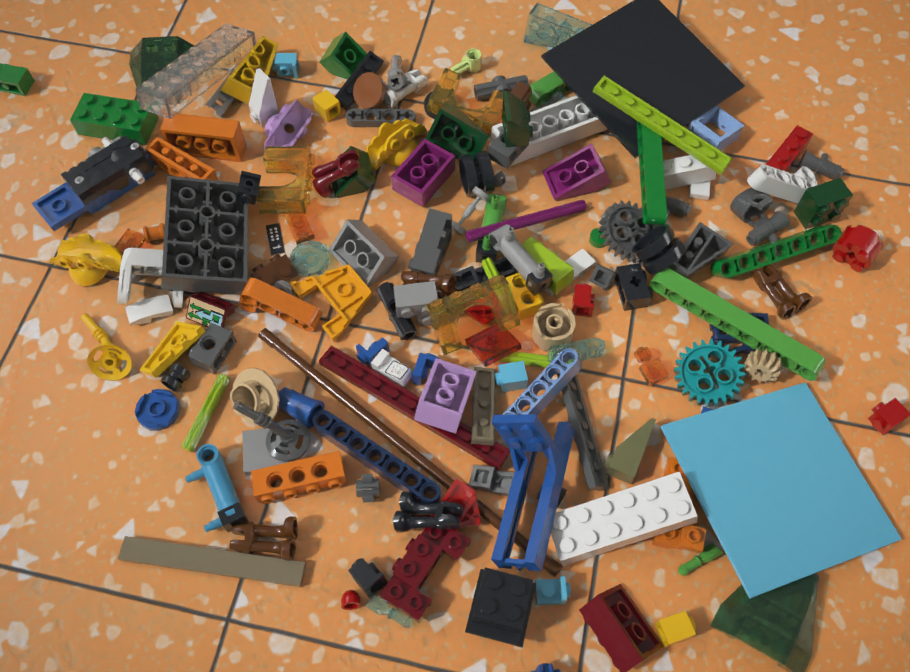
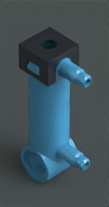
[185,444,249,532]

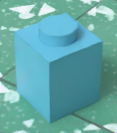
[495,361,528,392]

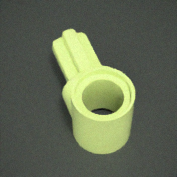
[451,48,481,76]

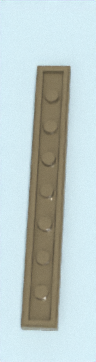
[118,536,306,587]

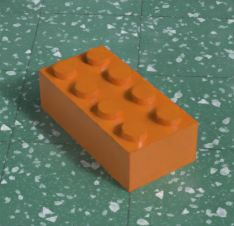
[160,112,247,162]

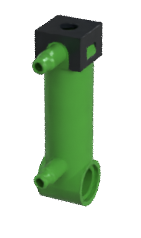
[476,193,507,263]

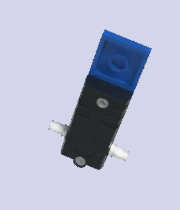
[31,135,156,231]

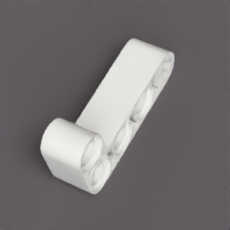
[747,164,818,204]

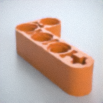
[239,278,322,332]

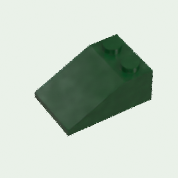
[425,103,490,159]

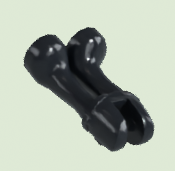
[393,491,464,533]

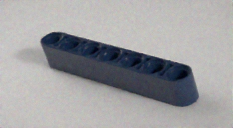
[313,410,441,503]

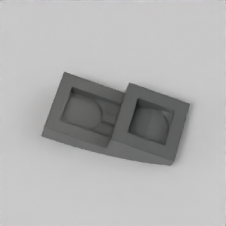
[469,465,514,496]

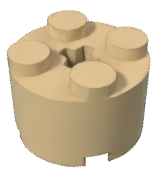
[532,303,576,352]

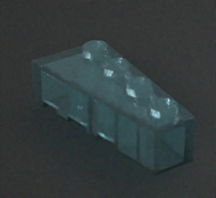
[524,3,592,48]

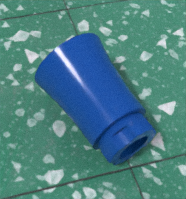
[278,387,325,429]

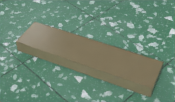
[471,367,495,446]

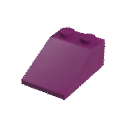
[542,144,612,201]

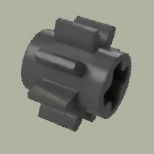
[356,474,380,503]

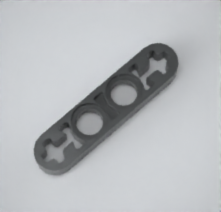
[345,109,416,127]

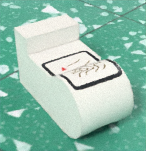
[371,349,413,388]

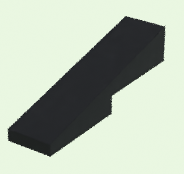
[438,257,519,295]

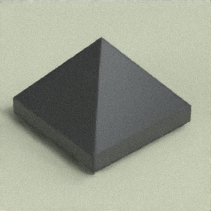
[589,264,616,290]

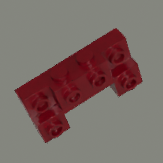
[379,527,471,623]

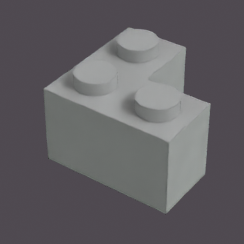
[393,281,438,326]

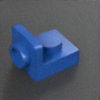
[356,337,390,368]
[412,353,440,386]

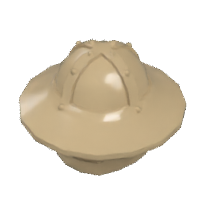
[230,368,280,425]

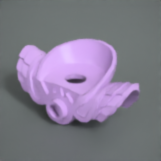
[264,99,314,159]

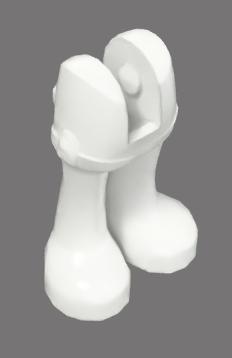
[382,69,428,108]

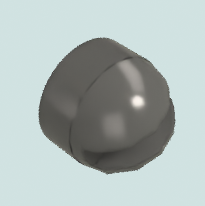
[494,171,506,187]

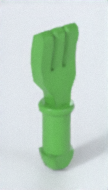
[678,543,724,576]

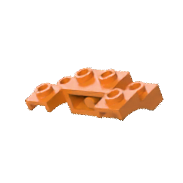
[652,457,706,553]

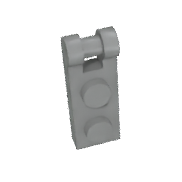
[205,69,235,117]

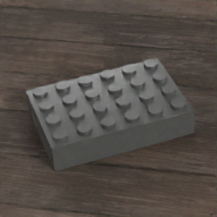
[161,176,248,294]

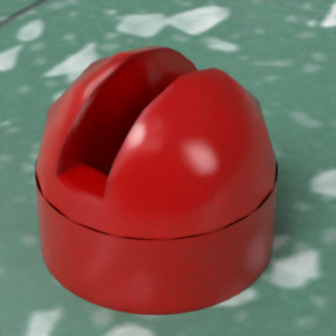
[341,590,361,610]

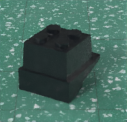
[465,567,536,648]

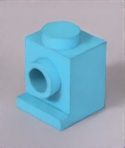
[272,53,299,79]

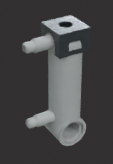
[489,224,553,296]

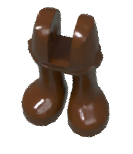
[752,264,813,320]
[401,270,458,310]
[229,516,298,561]

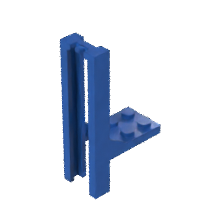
[491,414,575,572]

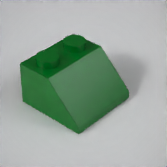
[319,31,367,79]

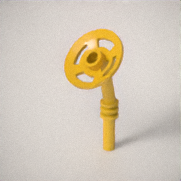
[81,313,132,381]

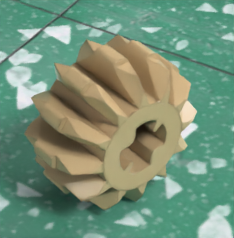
[744,349,783,384]

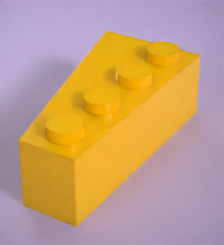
[221,35,278,105]

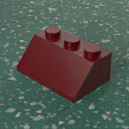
[579,584,664,672]

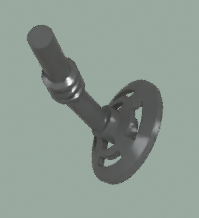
[233,401,310,462]

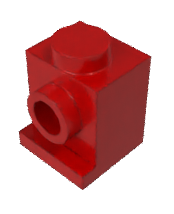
[572,284,595,317]

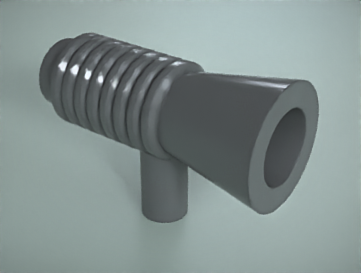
[798,150,845,179]
[666,196,692,222]
[746,211,790,246]

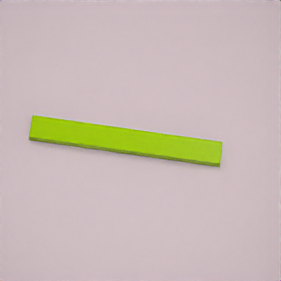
[592,76,733,175]

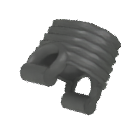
[730,187,773,228]

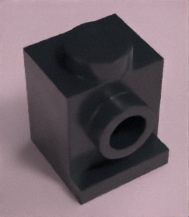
[236,171,261,205]
[348,558,388,599]

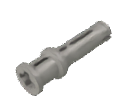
[387,55,404,90]

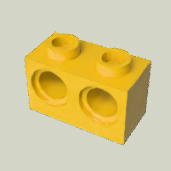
[503,273,544,321]

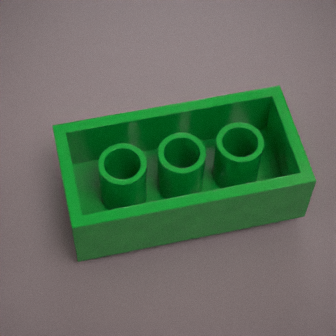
[70,93,158,145]

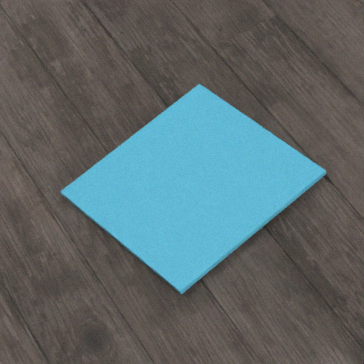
[661,382,902,599]

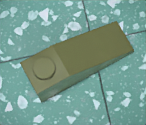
[605,418,656,484]

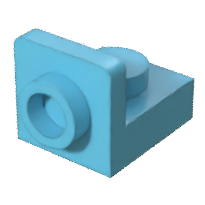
[535,576,571,606]

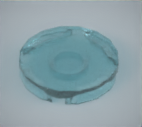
[290,241,330,277]

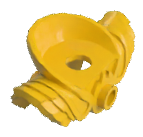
[366,118,427,170]
[49,233,122,287]

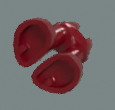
[312,150,360,198]

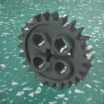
[598,201,659,262]

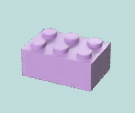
[414,358,477,434]

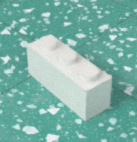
[663,155,716,190]

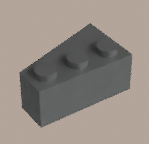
[668,222,733,279]

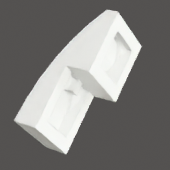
[125,295,173,326]

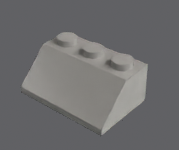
[329,220,399,287]

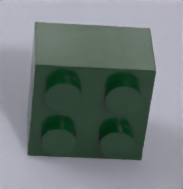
[794,177,853,229]

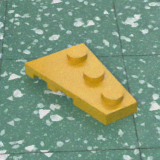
[140,321,206,378]

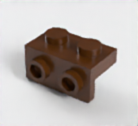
[250,254,298,286]

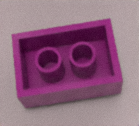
[391,139,455,207]

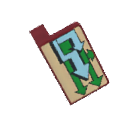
[186,292,236,328]

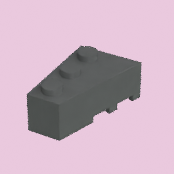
[408,208,452,275]

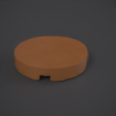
[353,72,386,109]

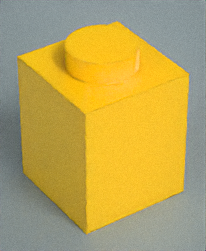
[312,89,342,123]
[654,610,696,648]

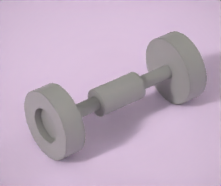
[452,186,491,235]

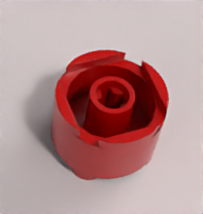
[832,225,883,272]

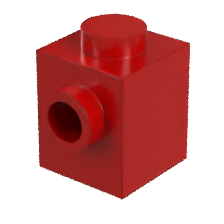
[868,397,910,435]

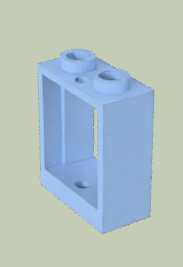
[687,106,745,151]

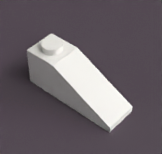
[249,68,279,128]

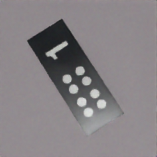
[266,223,285,255]

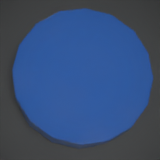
[135,389,180,431]

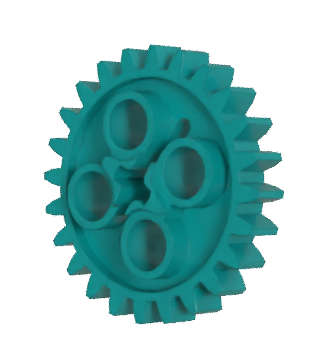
[674,339,746,407]

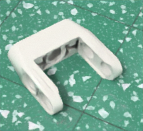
[118,248,183,308]

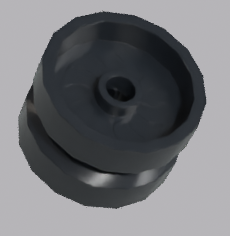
[458,151,495,197]
[632,224,685,274]

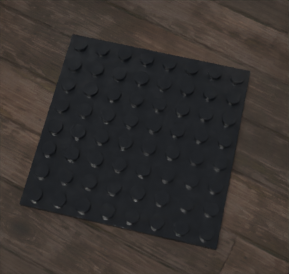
[541,0,745,158]

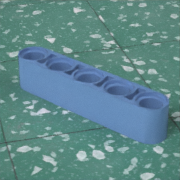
[502,348,582,416]

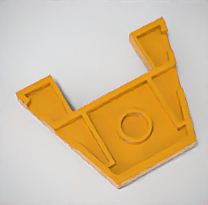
[289,264,373,342]

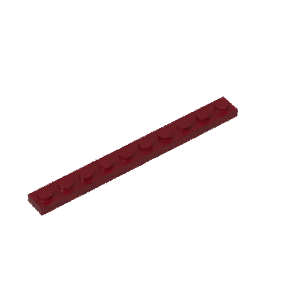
[319,345,510,471]

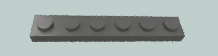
[557,374,610,491]

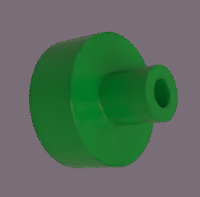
[589,228,606,248]

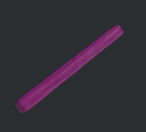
[465,200,587,242]

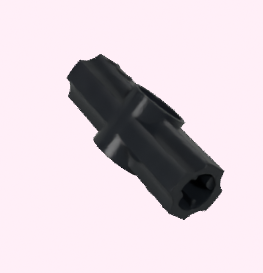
[377,282,417,341]

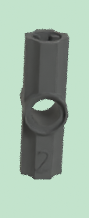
[474,75,529,100]

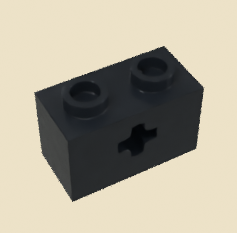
[614,263,652,311]

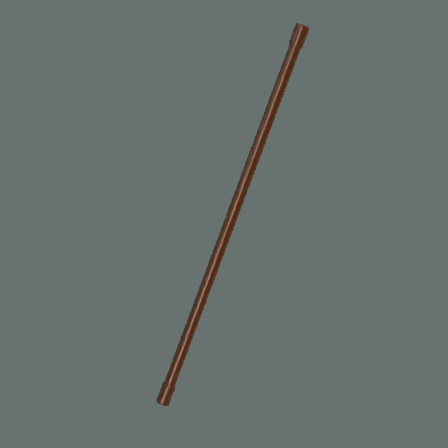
[258,328,563,577]

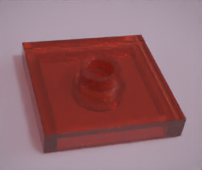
[465,322,522,367]

